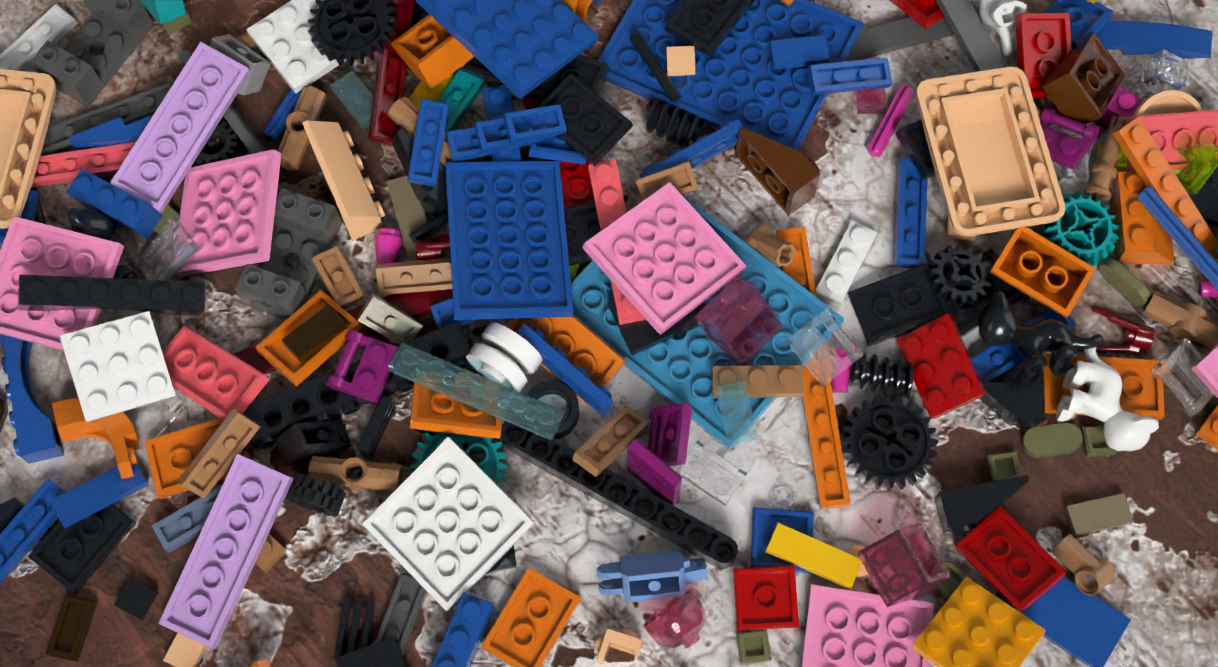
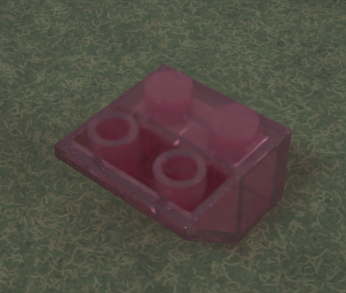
[694,278,783,366]
[857,523,951,607]

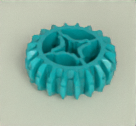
[1040,191,1119,267]

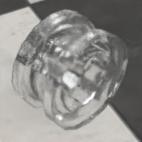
[768,482,796,510]

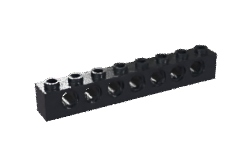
[243,321,471,449]

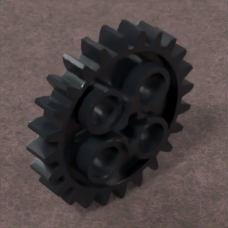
[307,0,399,66]
[840,394,938,491]

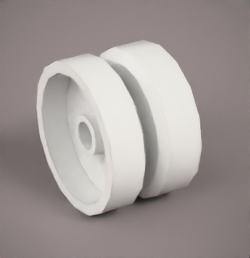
[466,322,543,395]

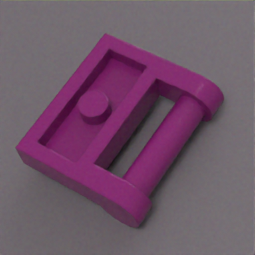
[1040,107,1100,170]
[326,330,399,404]
[648,403,692,466]

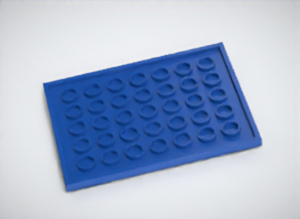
[598,0,863,151]

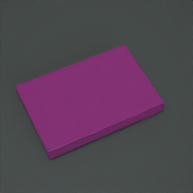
[627,440,682,506]

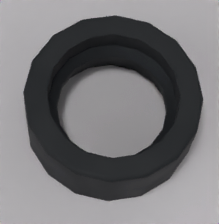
[523,380,579,439]

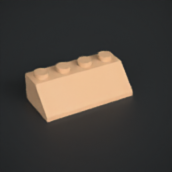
[302,120,385,241]

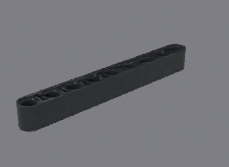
[501,419,738,569]

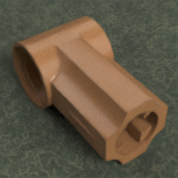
[742,223,796,267]
[1051,534,1115,596]

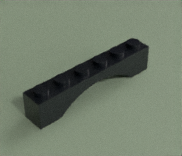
[17,275,205,316]

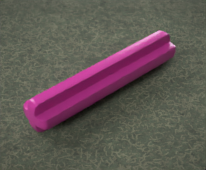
[867,85,914,157]

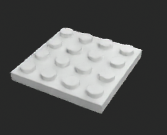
[362,437,535,611]

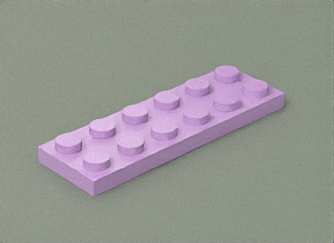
[110,42,251,213]
[158,454,294,649]

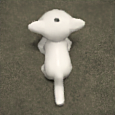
[978,0,1027,57]
[1056,335,1159,451]

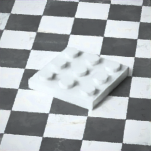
[246,0,346,94]
[59,311,176,423]

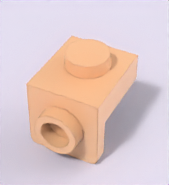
[594,628,643,664]

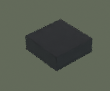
[114,578,158,620]

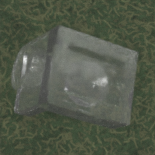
[1141,49,1189,89]

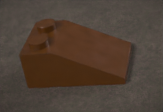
[1042,32,1125,125]
[735,128,820,216]

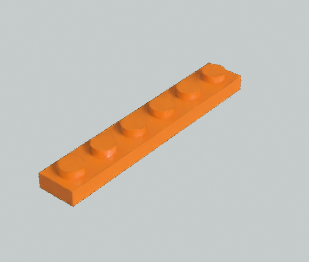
[1112,116,1218,278]

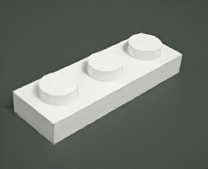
[816,221,878,307]

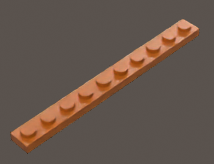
[776,227,851,510]

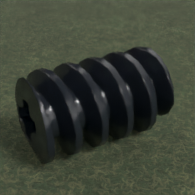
[646,98,709,148]
[849,351,914,399]

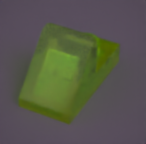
[1176,144,1218,194]

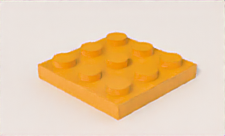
[912,576,1046,667]

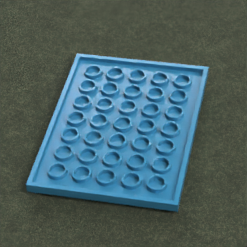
[571,195,844,451]

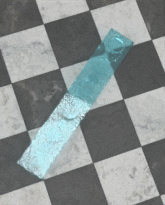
[389,343,565,441]

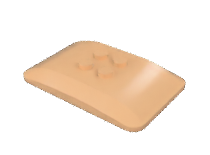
[916,67,1065,236]
[0,69,56,229]

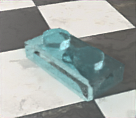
[330,71,373,130]
[715,381,758,446]

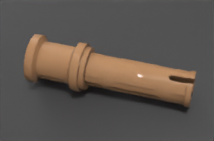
[1085,116,1127,202]

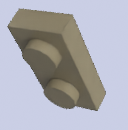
[357,293,423,345]

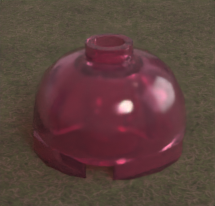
[643,590,706,649]

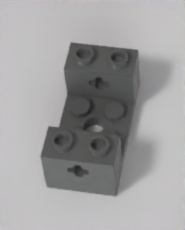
[30,0,154,108]
[235,188,342,320]

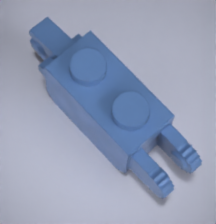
[597,550,707,602]

